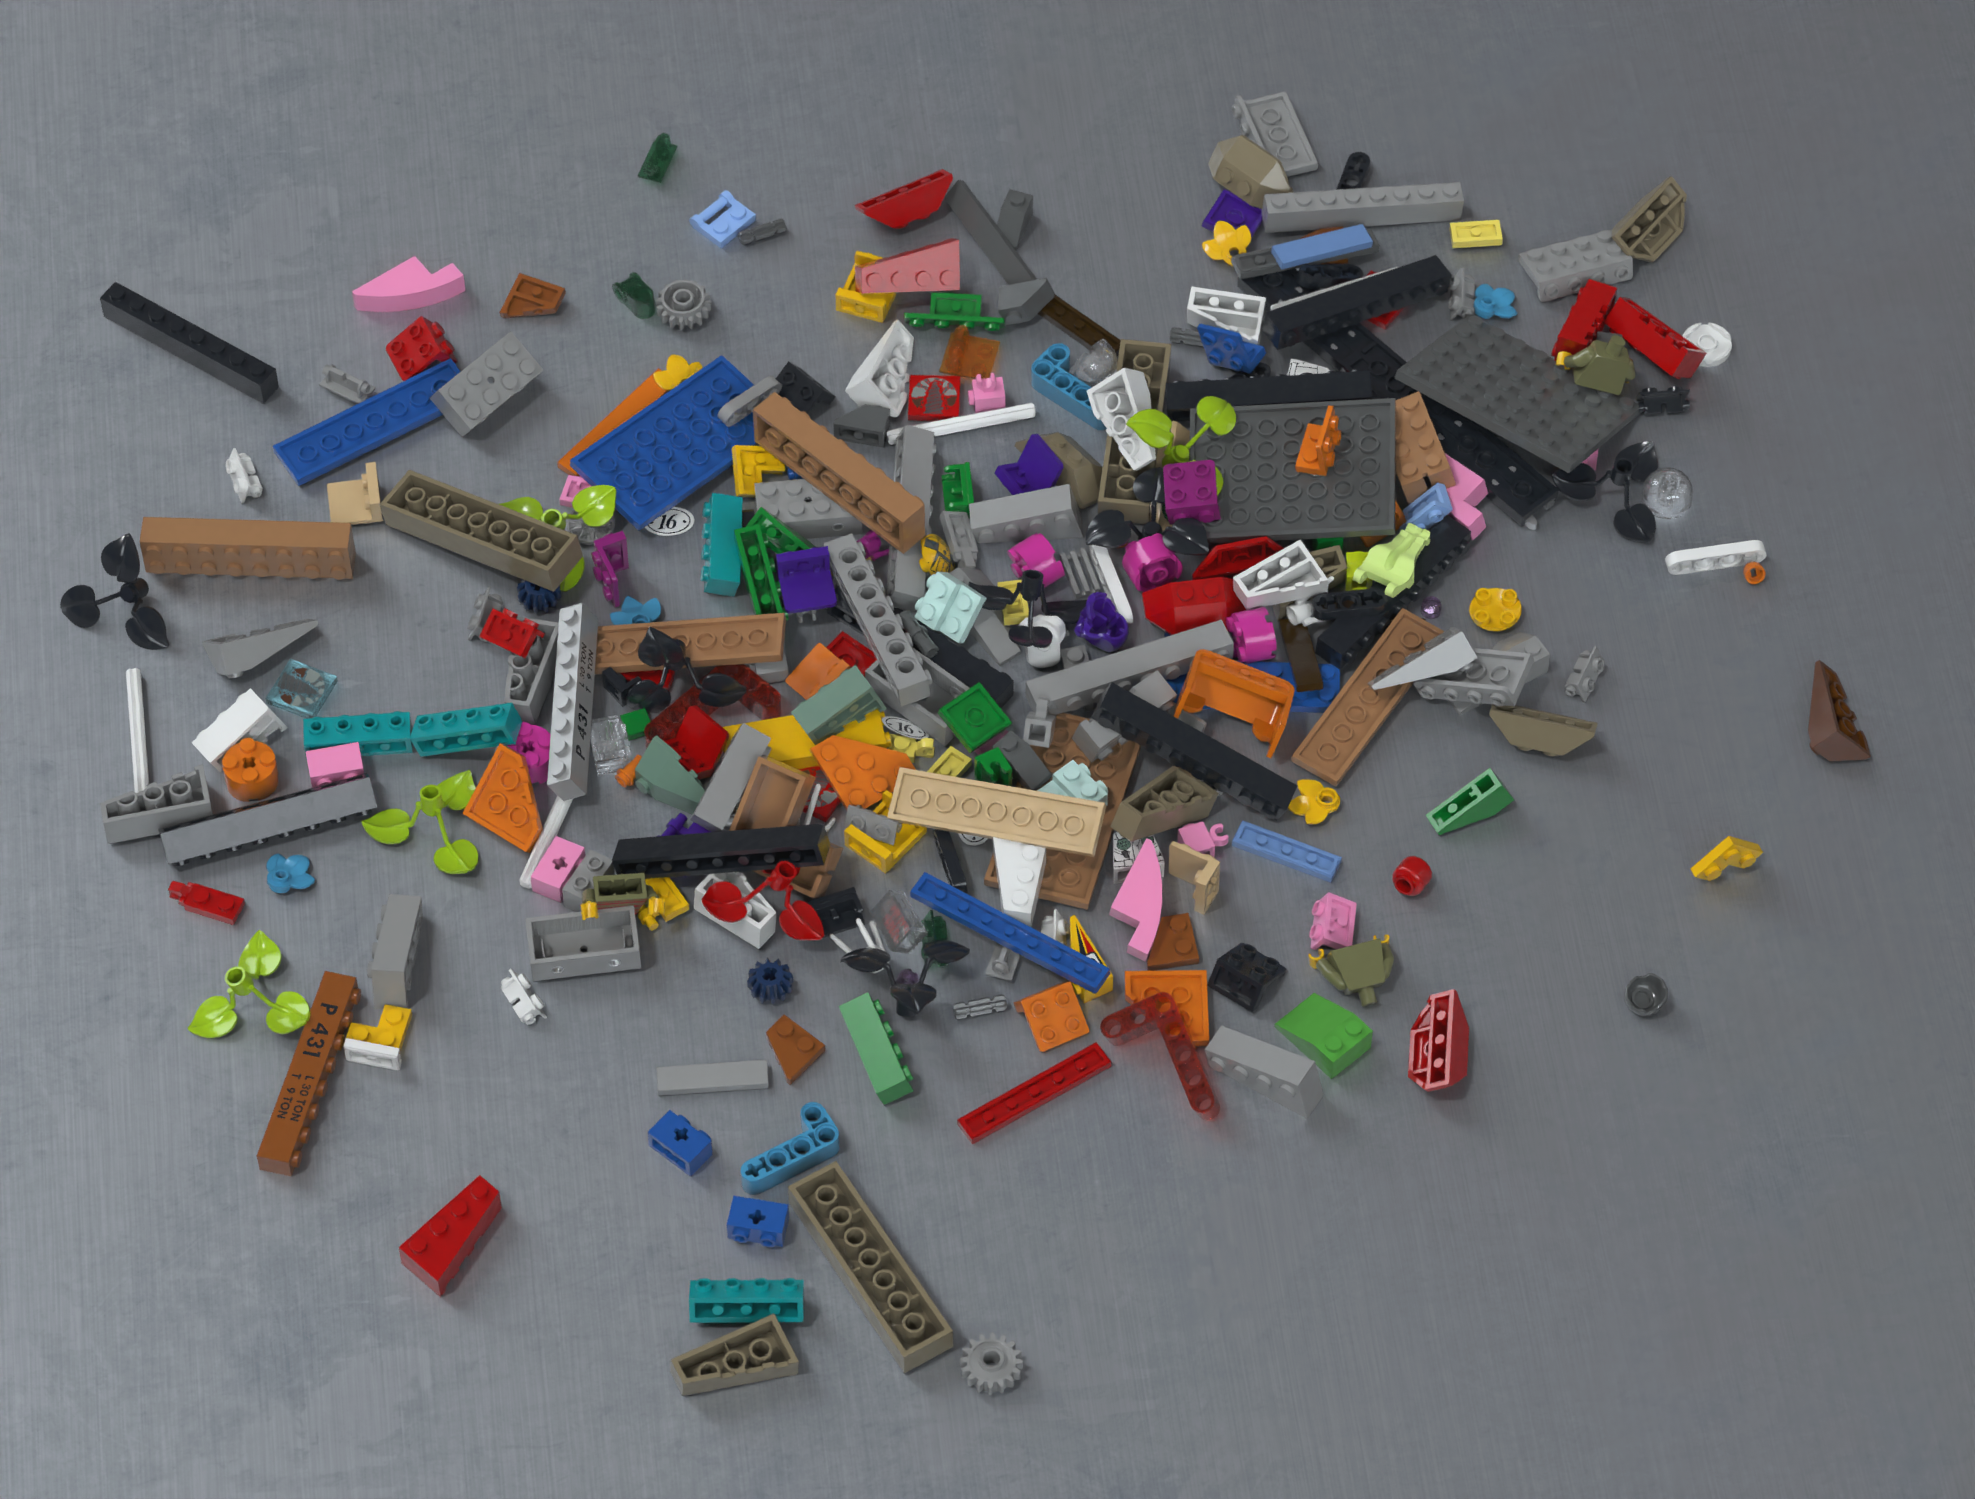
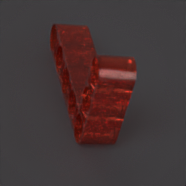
[644,664,782,749]
[1100,992,1220,1120]

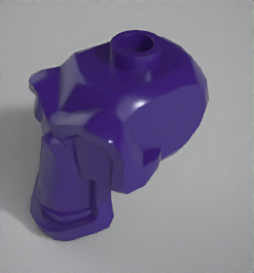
[1074,592,1129,652]

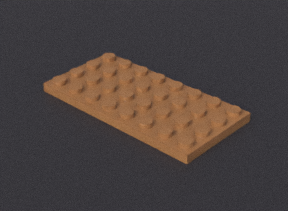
[984,713,1141,910]

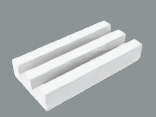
[344,1038,402,1071]

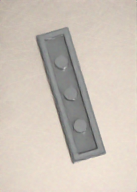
[657,1060,769,1096]

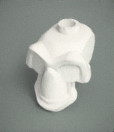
[1019,614,1066,668]

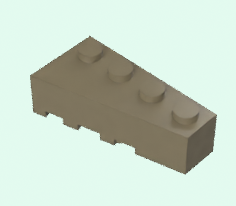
[1110,766,1219,842]
[670,1314,799,1396]

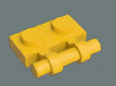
[638,877,689,931]

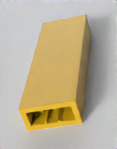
[723,709,891,770]

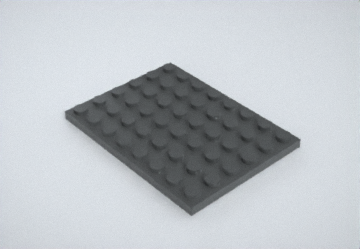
[1395,315,1640,473]
[1189,398,1396,544]

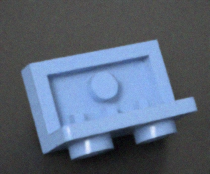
[1400,482,1453,531]

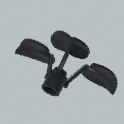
[1552,441,1658,543]
[1086,467,1209,555]
[60,533,169,650]
[968,570,1087,648]
[627,627,747,713]
[840,940,970,1017]

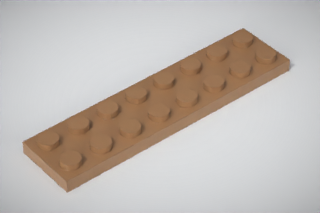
[1291,608,1444,787]
[595,613,786,674]

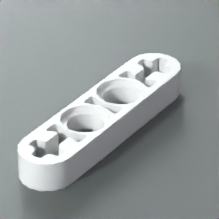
[1665,540,1767,575]
[1089,545,1133,624]

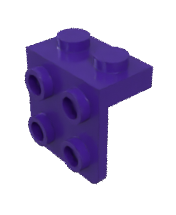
[994,434,1064,495]
[776,546,837,614]

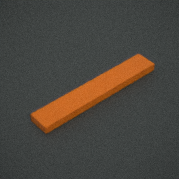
[557,368,669,477]

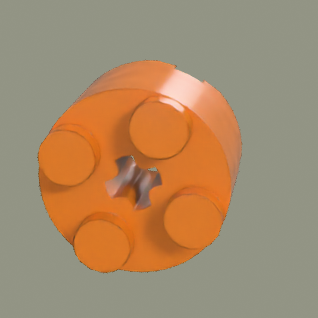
[222,738,279,802]

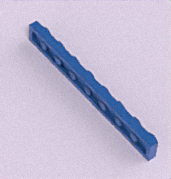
[910,872,1110,994]

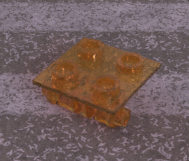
[939,325,1000,379]

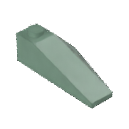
[635,735,733,830]

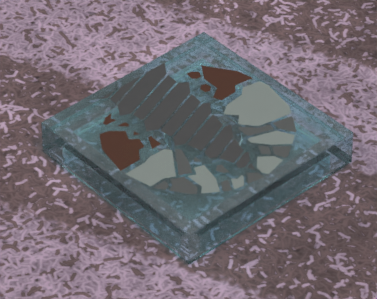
[265,659,338,719]

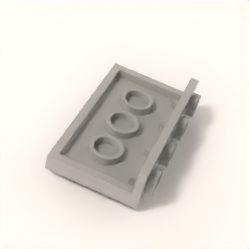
[1232,91,1318,177]
[1519,229,1633,302]
[1414,648,1534,707]

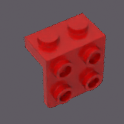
[386,316,458,381]
[664,705,729,780]

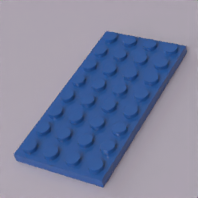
[570,355,760,531]

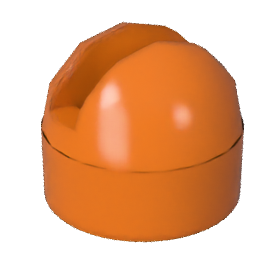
[1743,561,1766,584]

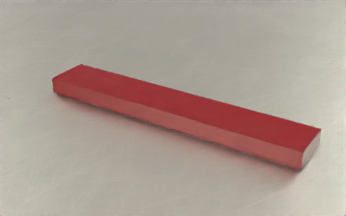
[957,1042,1111,1144]

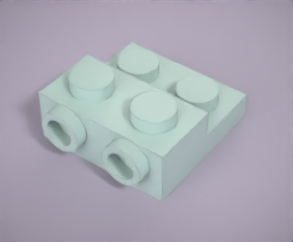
[915,571,986,644]
[1037,760,1108,806]

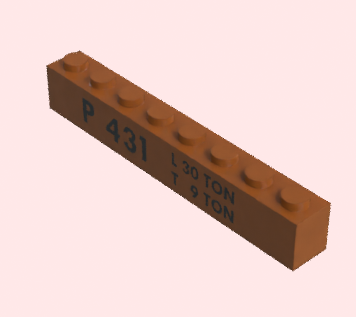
[257,971,361,1177]

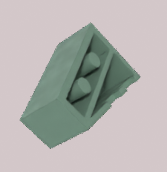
[791,665,887,745]

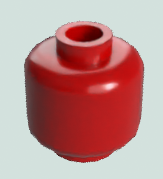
[1392,856,1432,896]

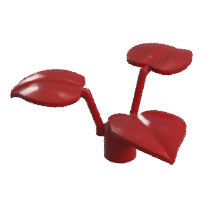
[702,861,824,941]

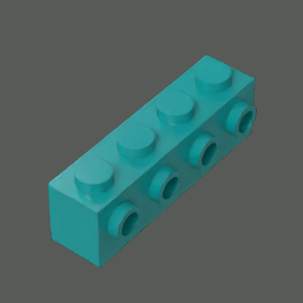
[700,493,743,597]
[410,703,522,757]
[303,711,413,760]
[689,1278,804,1323]

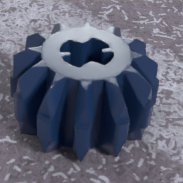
[517,579,561,615]
[747,957,794,1005]

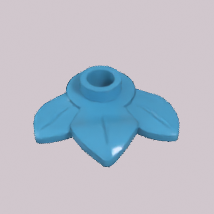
[1473,284,1517,319]
[610,596,661,625]
[266,854,315,893]

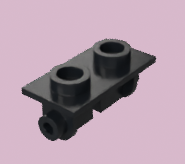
[1635,386,1690,415]

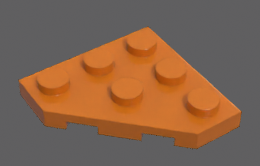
[809,735,916,811]
[462,743,543,853]
[1124,970,1209,1046]

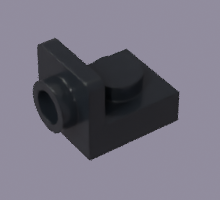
[602,667,642,707]

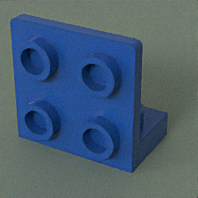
[1197,324,1266,374]

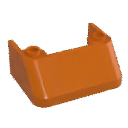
[1173,649,1295,758]

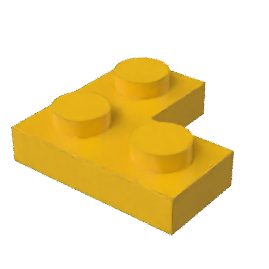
[732,445,785,498]
[1690,836,1763,881]
[343,1004,412,1054]

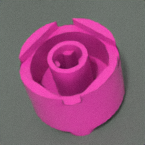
[1007,533,1065,588]
[1122,533,1183,592]
[1226,607,1277,664]
[507,722,551,784]

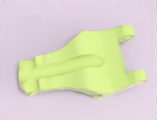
[1353,523,1430,598]

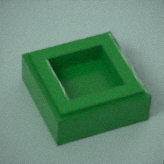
[620,708,654,741]

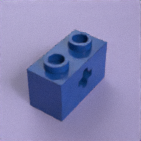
[647,1110,713,1177]
[727,1196,789,1247]

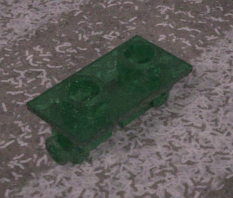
[638,133,678,183]
[918,910,949,970]

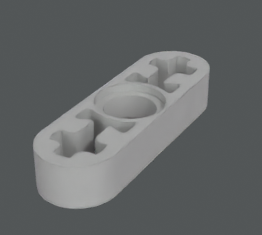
[718,376,782,427]

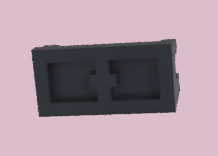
[807,887,865,938]

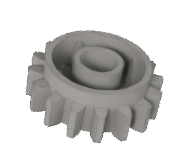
[656,279,711,330]
[960,1332,1023,1395]

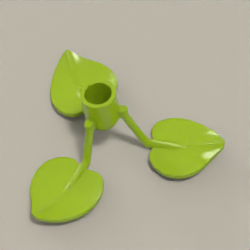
[1126,396,1236,497]
[499,485,617,592]
[362,770,478,874]
[187,930,310,1038]

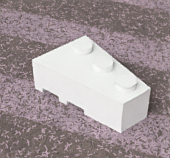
[1187,287,1266,345]
[1233,540,1328,610]
[192,688,288,772]
[993,837,1046,928]
[694,872,777,949]

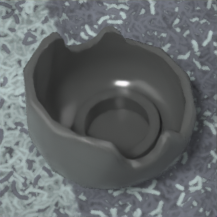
[1624,973,1668,1016]

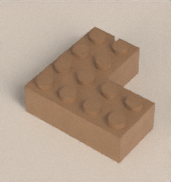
[1396,392,1456,504]
[729,756,843,898]

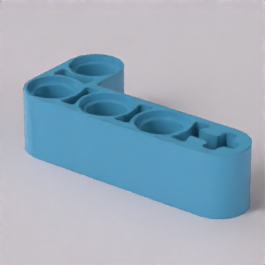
[1031,343,1107,431]
[741,1102,839,1195]

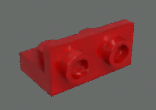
[479,608,545,659]

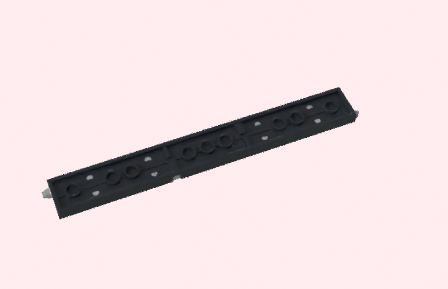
[1237,269,1559,530]

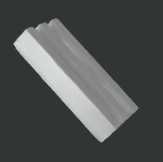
[1060,548,1100,599]

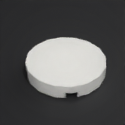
[1683,322,1732,367]

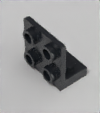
[776,361,836,414]
[1207,943,1286,1012]

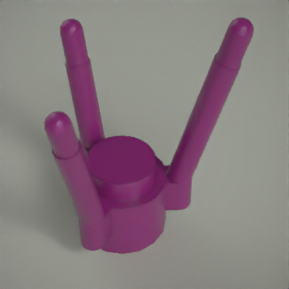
[856,529,889,561]

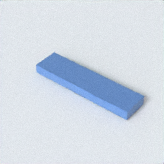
[1271,224,1373,270]
[1232,820,1342,883]

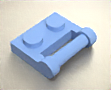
[689,190,756,249]

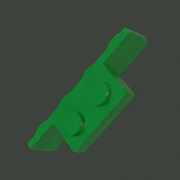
[904,292,1005,331]

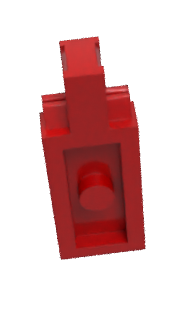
[168,881,245,925]

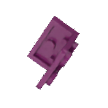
[1163,460,1221,525]
[591,531,629,608]

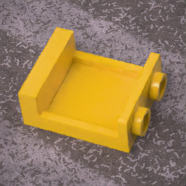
[835,251,897,323]
[844,790,927,874]

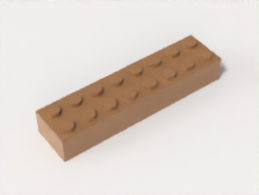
[753,392,925,554]
[139,517,356,579]

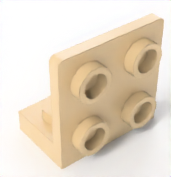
[327,462,383,525]
[1169,841,1220,915]

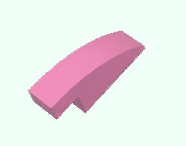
[352,256,466,312]
[1445,454,1488,541]
[1109,838,1162,962]

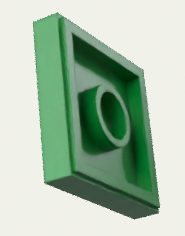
[937,682,1012,753]

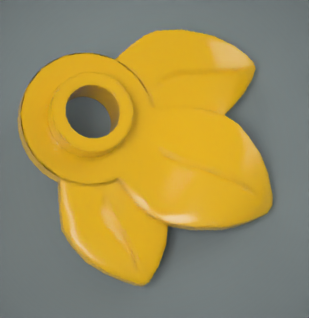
[1202,221,1251,266]
[653,354,703,391]
[1288,779,1340,824]

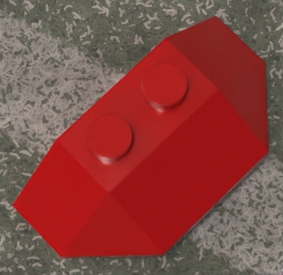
[855,169,953,229]
[1192,536,1284,580]
[1142,577,1246,635]
[1408,989,1469,1092]

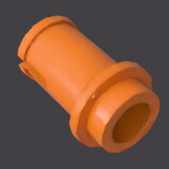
[615,754,642,788]

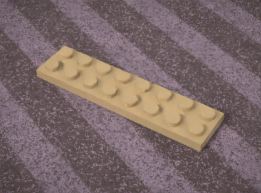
[887,767,1106,857]

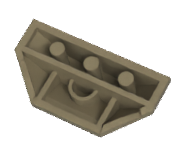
[1208,135,1294,209]
[1611,176,1687,262]
[1015,432,1103,509]
[1489,704,1598,756]

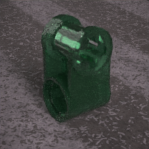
[612,272,655,319]

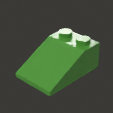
[1274,993,1373,1079]

